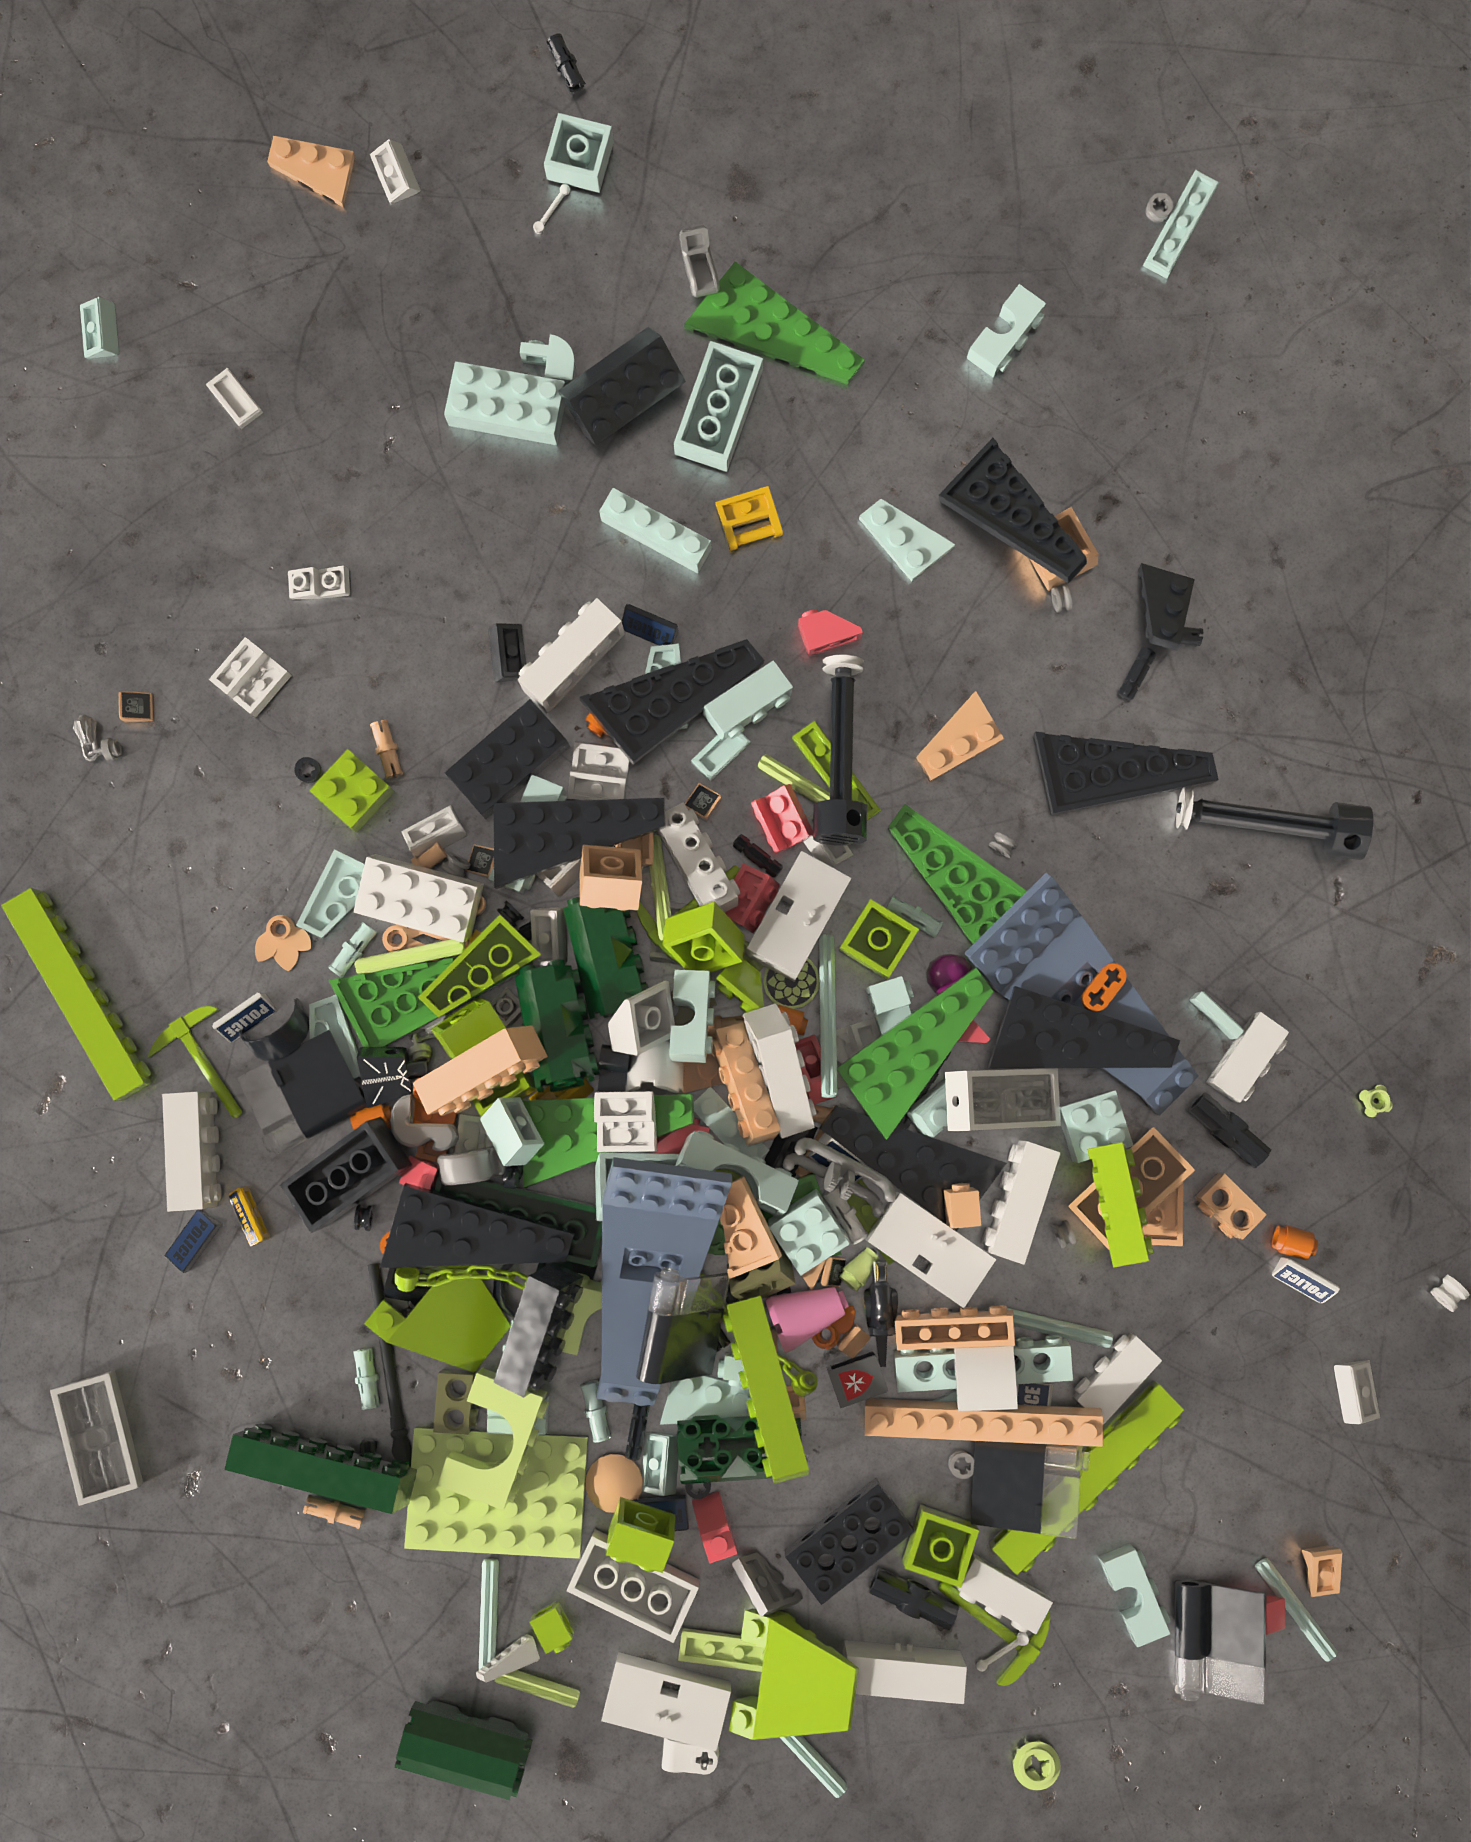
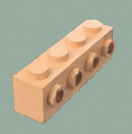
[712,1022,781,1147]
[895,1305,1015,1350]

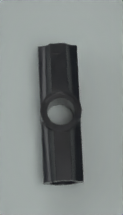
[1188,1092,1272,1168]
[868,1568,960,1631]

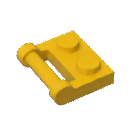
[715,486,783,551]

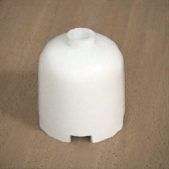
[625,1041,683,1095]

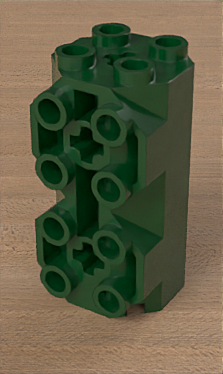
[563,897,649,1020]
[515,959,600,1092]
[677,1415,802,1484]
[394,1701,533,1800]

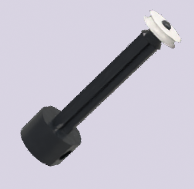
[813,655,867,845]
[1176,787,1373,860]

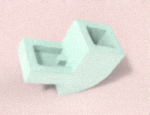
[520,334,577,385]

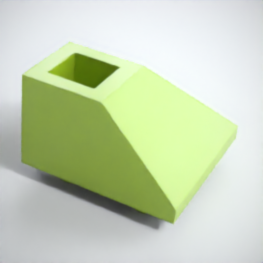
[716,958,764,1013]

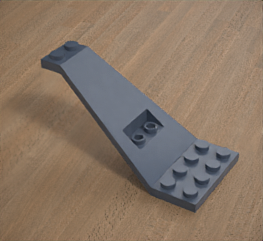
[965,873,1199,1116]
[596,1157,732,1406]

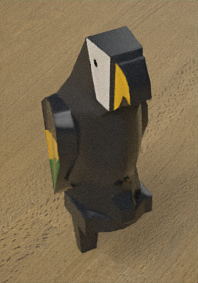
[864,1261,898,1367]

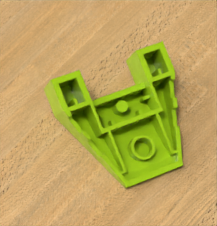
[364,1265,511,1373]
[728,1608,859,1740]

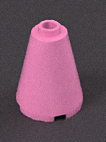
[765,1287,849,1353]

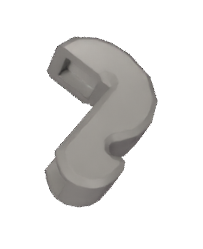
[679,225,720,298]
[390,1094,459,1151]
[437,1146,508,1185]

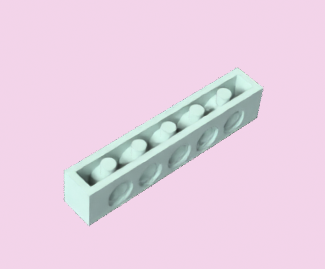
[894,1335,1073,1393]

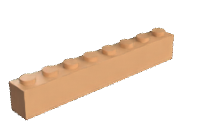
[864,1398,1103,1447]

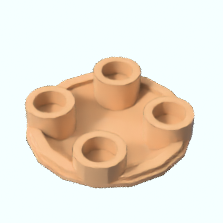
[585,1454,643,1513]

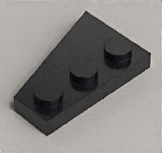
[1138,563,1195,651]

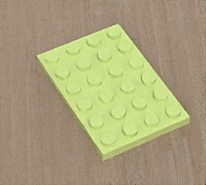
[404,1427,588,1559]

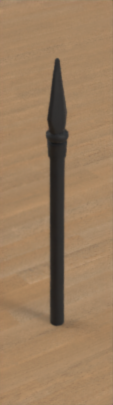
[367,1263,412,1468]

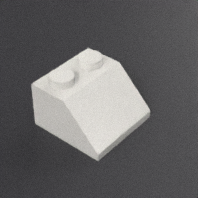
[608,981,675,1056]

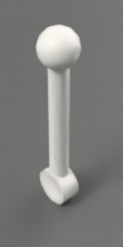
[533,184,570,234]
[976,1632,1029,1672]

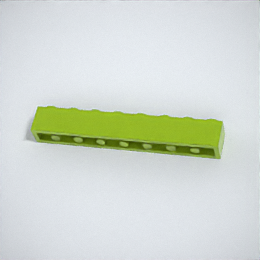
[1,888,152,1101]
[989,1381,1184,1575]

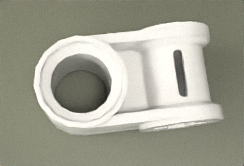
[662,1738,719,1775]

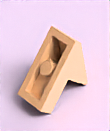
[1302,1545,1342,1597]

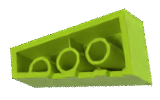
[418,915,541,1018]
[1087,1142,1154,1268]

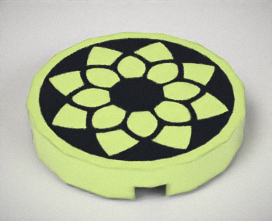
[763,958,820,1009]

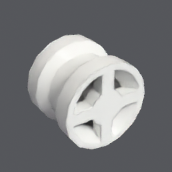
[1431,1275,1470,1312]

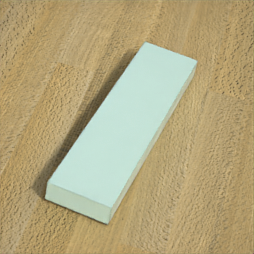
[1143,170,1220,278]

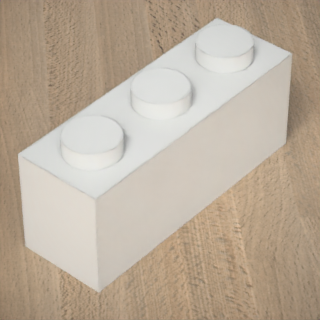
[1205,1012,1289,1102]
[1073,1333,1162,1425]
[957,1553,1053,1634]

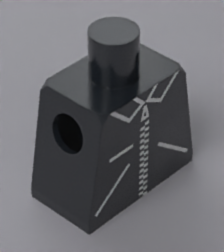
[356,1047,428,1108]

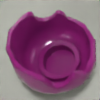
[926,954,972,994]

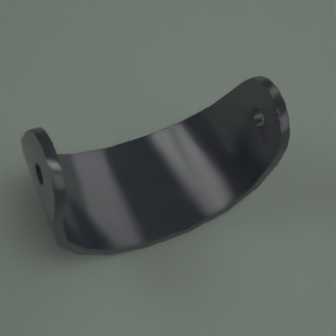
[239,998,309,1061]
[493,1264,516,1318]

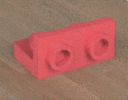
[751,784,813,852]
[725,863,780,933]

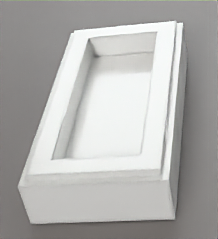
[206,368,263,429]

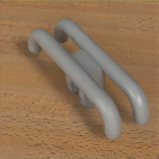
[783,1138,896,1217]

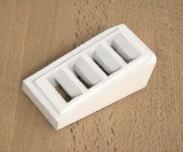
[476,1634,540,1682]

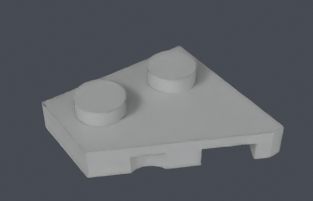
[732,1552,803,1617]

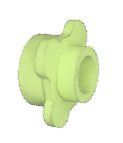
[1359,1085,1393,1117]

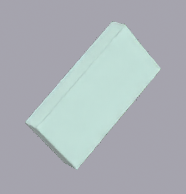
[691,733,751,781]
[1189,991,1244,1039]

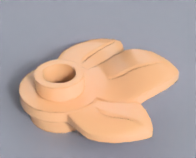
[255,915,311,971]

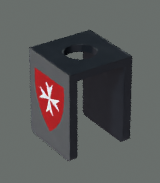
[826,1351,888,1409]

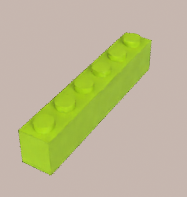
[723,1296,809,1484]

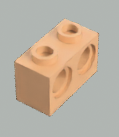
[1195,1173,1267,1240]

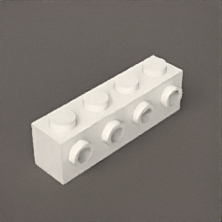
[657,802,741,912]

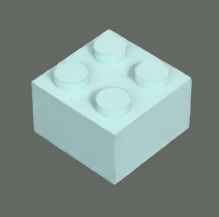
[544,113,614,193]
[1060,1090,1133,1163]
[768,1189,850,1276]

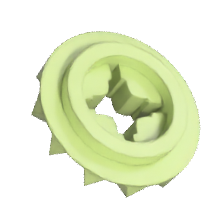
[1013,1740,1061,1790]

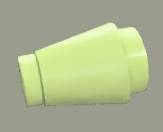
[839,1247,880,1292]

